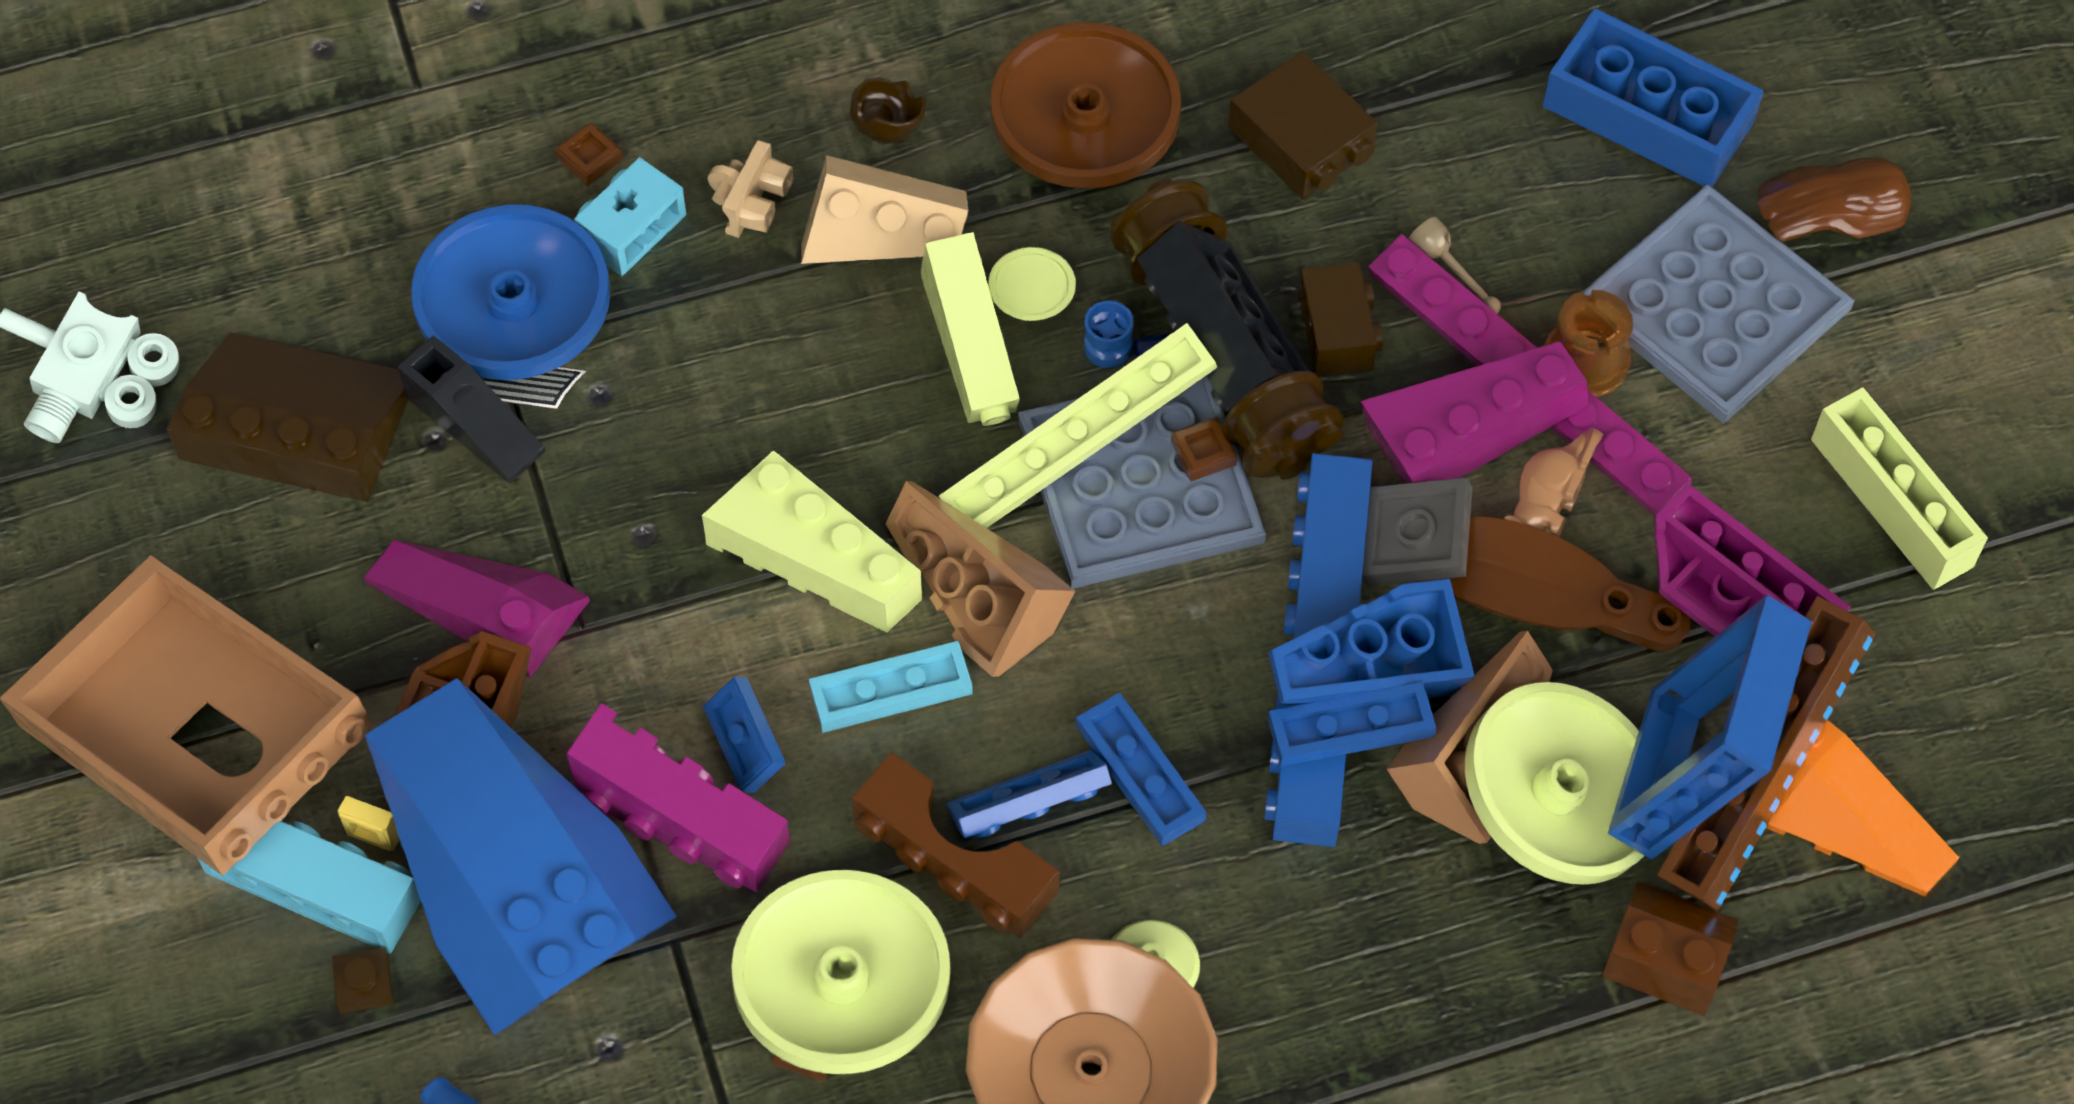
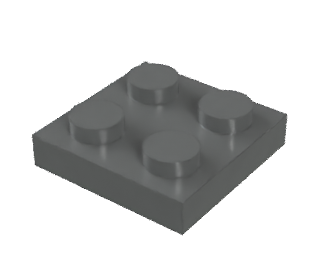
[1362,478,1473,585]

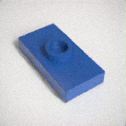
[703,676,786,793]

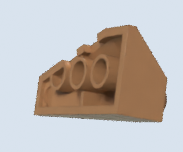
[1387,630,1553,844]

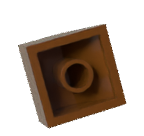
[1602,882,1739,1016]

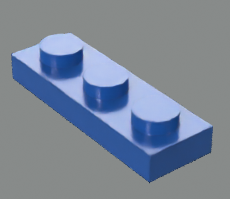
[1268,681,1436,767]
[1076,692,1207,847]
[946,750,1112,838]

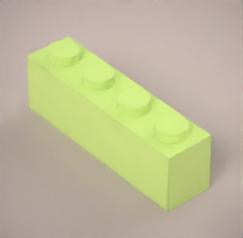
[1811,387,1988,590]

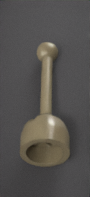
[1408,217,1501,313]

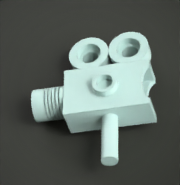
[0,292,180,443]

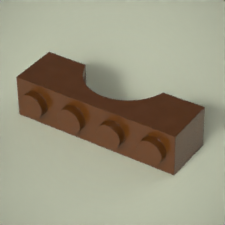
[852,752,1059,939]

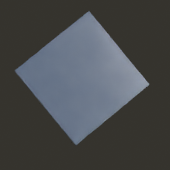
[1577,184,1855,424]
[1019,376,1266,589]

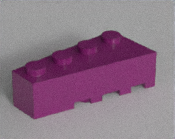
[1361,342,1589,484]
[567,703,790,893]

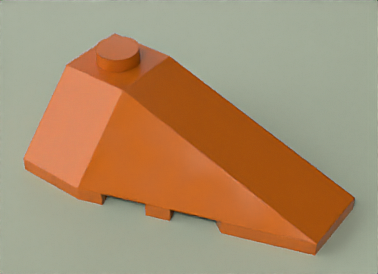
[1766,720,1959,896]

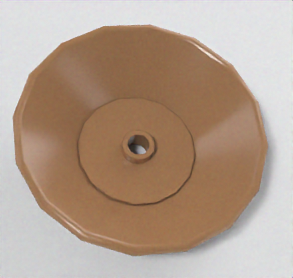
[966,938,1218,1104]

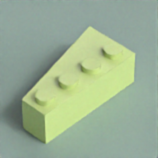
[702,450,922,633]

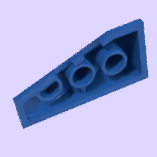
[1268,579,1475,703]

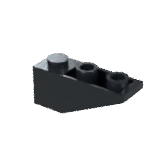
[397,335,546,484]

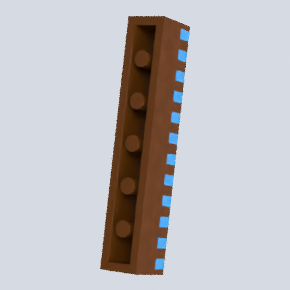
[1657,596,1876,911]

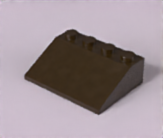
[167,332,408,502]

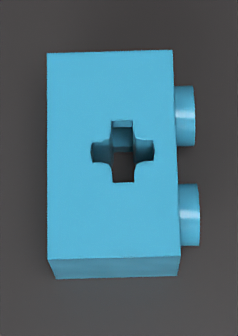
[574,157,687,276]

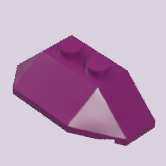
[1654,483,1851,637]

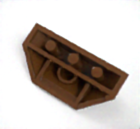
[394,631,531,729]

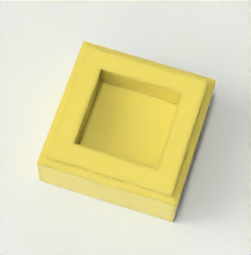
[338,796,400,851]

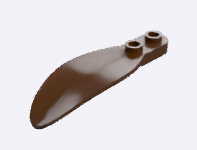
[1418,516,1690,651]

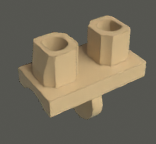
[707,140,793,238]

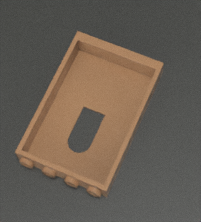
[0,555,373,876]

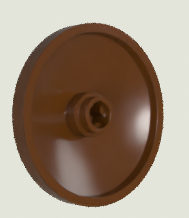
[991,22,1181,188]

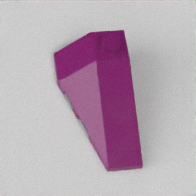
[364,540,590,678]

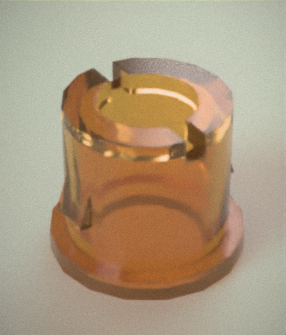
[1544,290,1633,397]

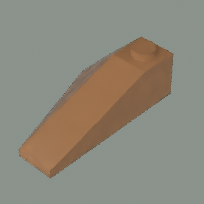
[886,481,1075,677]

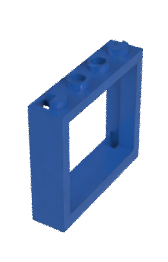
[1607,595,1812,859]

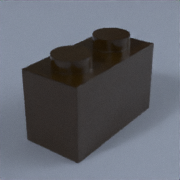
[1298,262,1383,377]

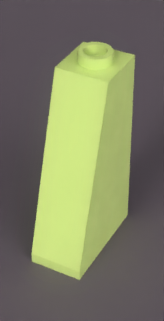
[921,232,1020,426]

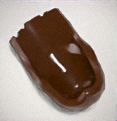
[1757,157,1912,242]

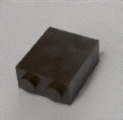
[1228,51,1378,200]

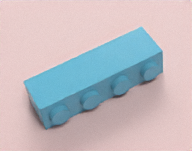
[198,821,421,954]

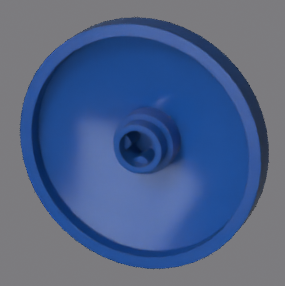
[411,205,610,380]

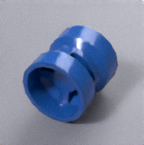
[1084,301,1133,368]

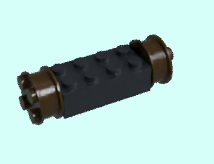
[1111,178,1343,480]

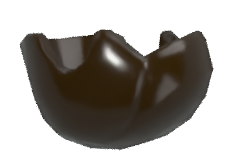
[851,77,926,144]

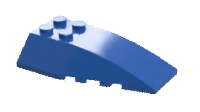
[365,678,677,1036]

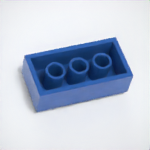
[1543,8,1764,187]

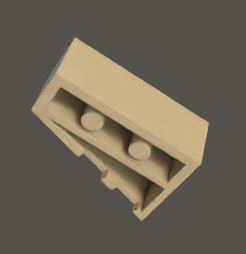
[801,155,969,264]

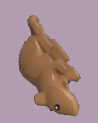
[1503,428,1603,537]

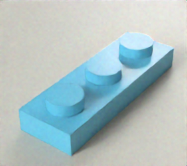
[809,641,973,733]

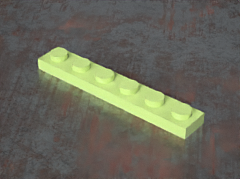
[939,323,1218,528]

